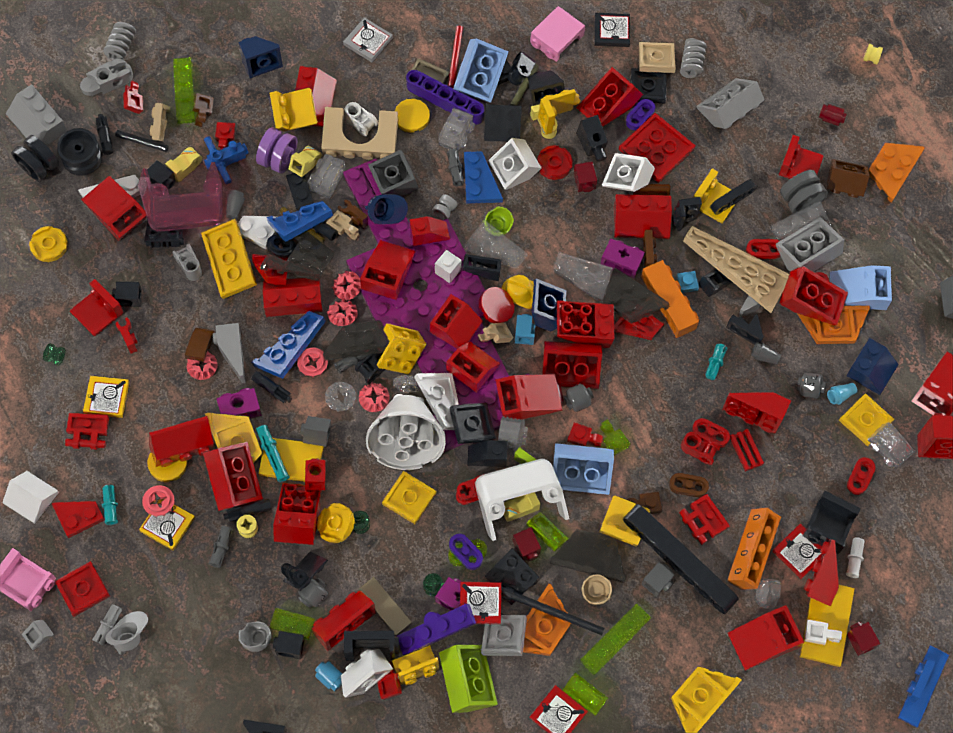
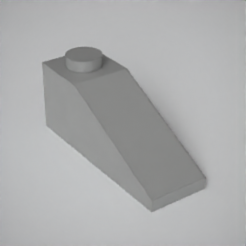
[213,323,246,383]

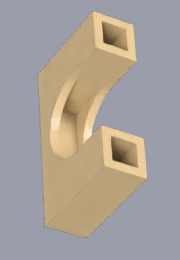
[321,107,398,160]

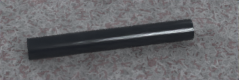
[115,130,169,152]

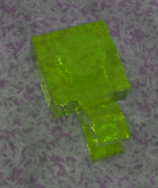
[600,419,631,456]

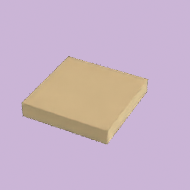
[639,42,676,73]

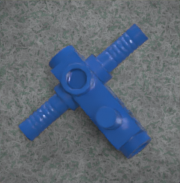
[204,136,249,184]

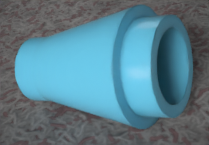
[827,383,857,405]

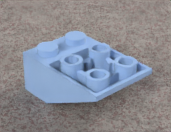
[829,265,892,310]

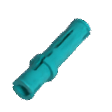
[255,425,290,482]

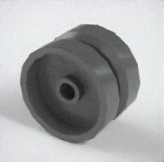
[780,170,828,215]

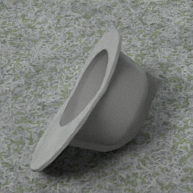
[105,611,148,655]

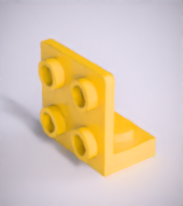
[270,88,317,132]
[538,89,576,135]
[693,169,735,223]
[377,324,426,374]
[599,496,650,547]
[392,646,439,686]

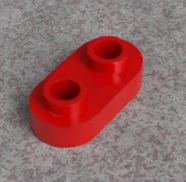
[746,239,780,259]
[692,418,730,448]
[847,457,875,495]

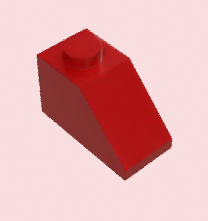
[409,216,450,246]

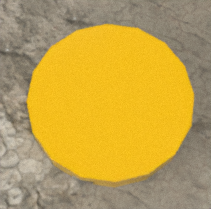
[395,99,430,133]
[29,226,68,262]
[147,453,187,482]
[317,503,355,543]

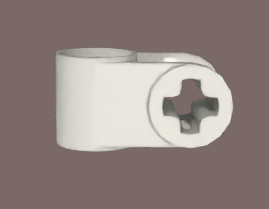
[345,102,378,136]

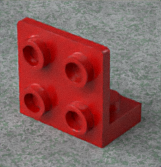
[779,135,824,179]
[70,279,124,336]

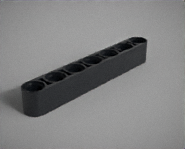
[623,504,739,614]

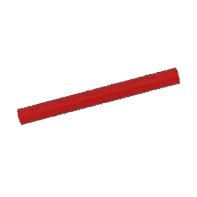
[448,26,463,88]

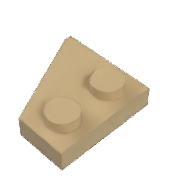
[150,103,170,141]

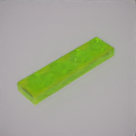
[173,57,195,124]
[580,603,651,676]

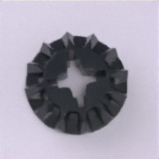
[266,234,296,258]

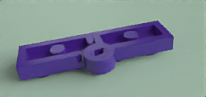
[397,604,476,655]

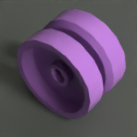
[256,127,298,174]

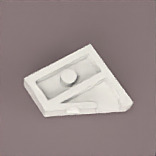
[238,216,277,249]

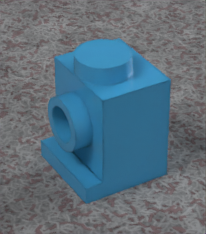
[515,314,535,345]

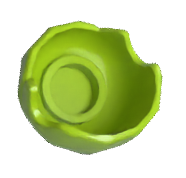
[484,206,514,236]

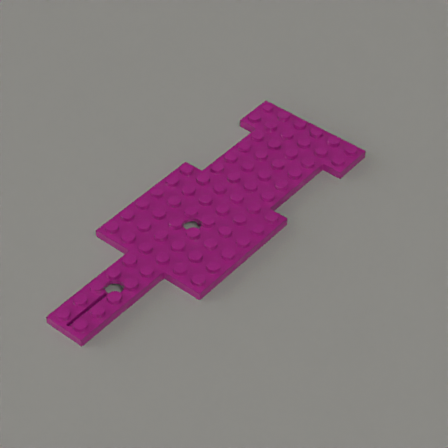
[343,158,530,453]

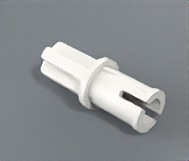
[846,537,865,578]

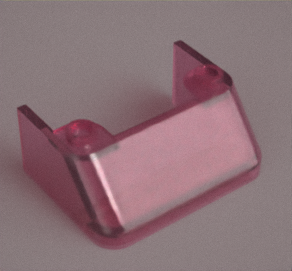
[138,162,223,231]

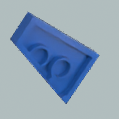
[464,151,503,204]
[266,201,333,242]

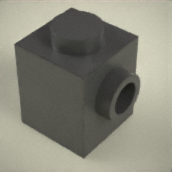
[300,416,331,447]
[641,562,674,598]

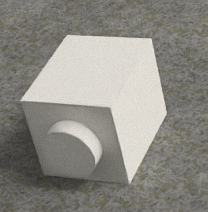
[435,250,461,283]

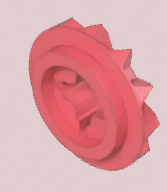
[332,271,361,300]
[327,300,358,326]
[297,348,328,378]
[186,351,218,380]
[359,382,390,412]
[142,485,175,517]

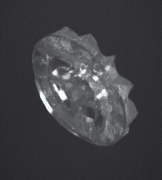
[393,375,421,392]
[325,382,356,412]

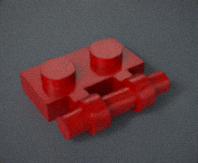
[65,413,109,450]
[679,494,730,545]

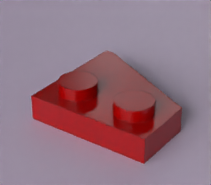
[252,254,289,285]
[614,302,664,340]
[52,501,105,538]

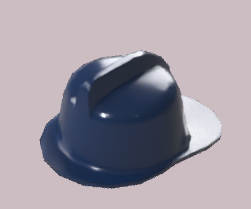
[365,194,408,224]

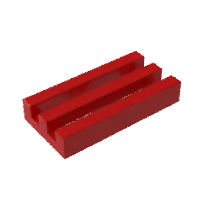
[730,429,764,472]

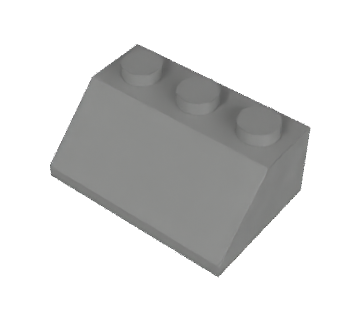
[696,78,765,129]
[6,84,67,146]
[776,217,844,272]

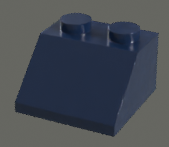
[238,36,283,78]
[532,279,567,332]
[846,338,899,395]

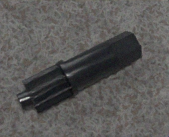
[96,114,113,155]
[251,371,292,403]
[223,498,272,522]

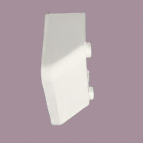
[475,459,569,541]

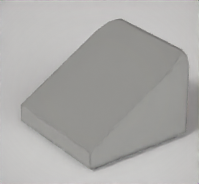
[738,296,760,318]
[21,620,54,650]

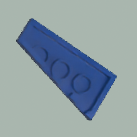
[251,311,326,379]

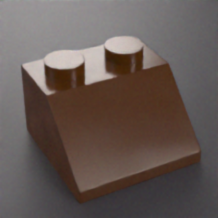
[827,159,869,198]

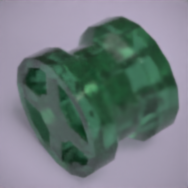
[43,343,66,366]
[352,511,370,534]
[423,573,443,597]

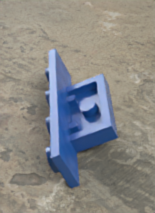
[898,645,949,728]

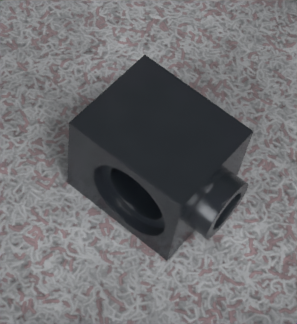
[144,160,176,193]
[112,281,142,307]
[273,631,305,659]

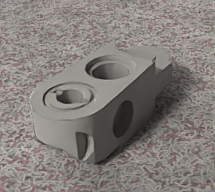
[80,59,133,96]

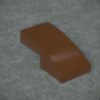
[185,328,215,362]

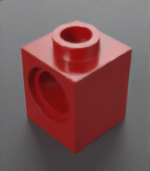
[305,458,326,490]

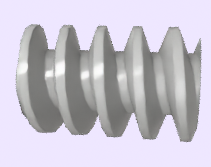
[103,22,136,60]
[680,38,707,78]

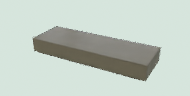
[358,577,412,637]

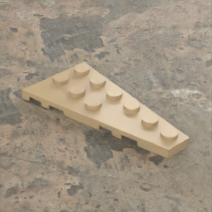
[683,226,789,313]

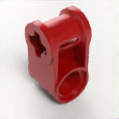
[681,432,721,465]
[456,474,484,505]

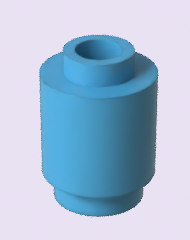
[315,661,342,692]

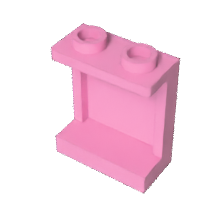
[530,6,585,62]
[0,548,56,611]

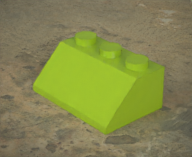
[439,645,498,713]

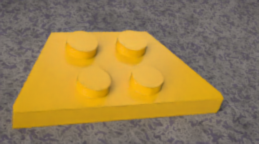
[205,413,263,463]
[671,666,742,733]

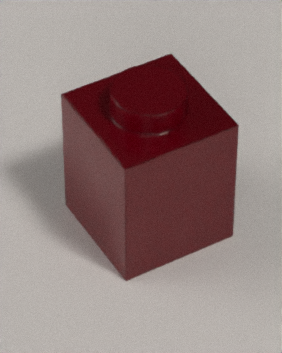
[574,161,597,192]
[512,527,541,561]
[847,621,881,656]

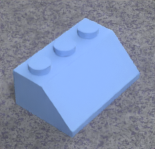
[453,38,509,103]
[553,443,614,495]

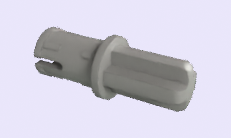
[92,604,122,646]

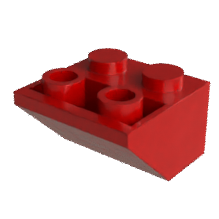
[430,294,483,349]
[446,342,500,393]

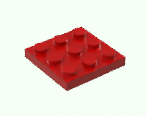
[618,113,696,183]

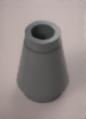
[226,190,245,219]
[751,342,781,365]

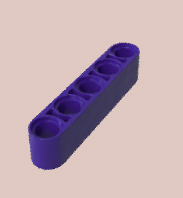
[406,70,484,125]

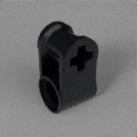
[508,51,536,86]
[355,347,386,384]

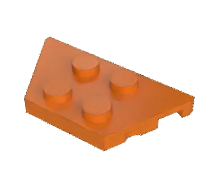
[868,143,925,203]
[797,306,870,344]
[523,584,572,656]

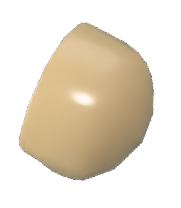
[581,574,612,605]

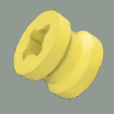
[863,44,883,65]
[237,515,258,538]

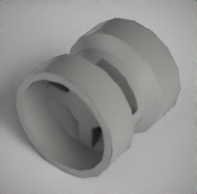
[432,194,457,220]

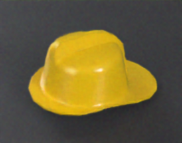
[502,275,534,309]

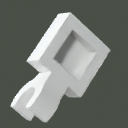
[804,620,842,645]

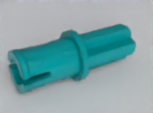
[706,344,728,380]
[102,485,118,525]

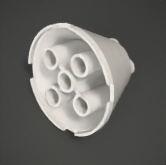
[366,394,445,470]

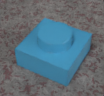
[676,271,699,293]

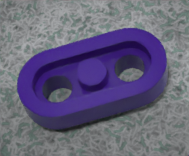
[626,99,655,130]
[449,534,483,570]

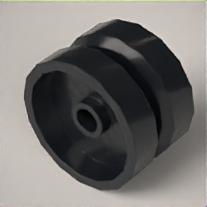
[57,128,102,176]
[11,135,59,182]

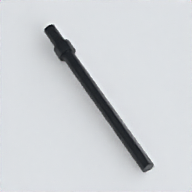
[501,586,605,636]

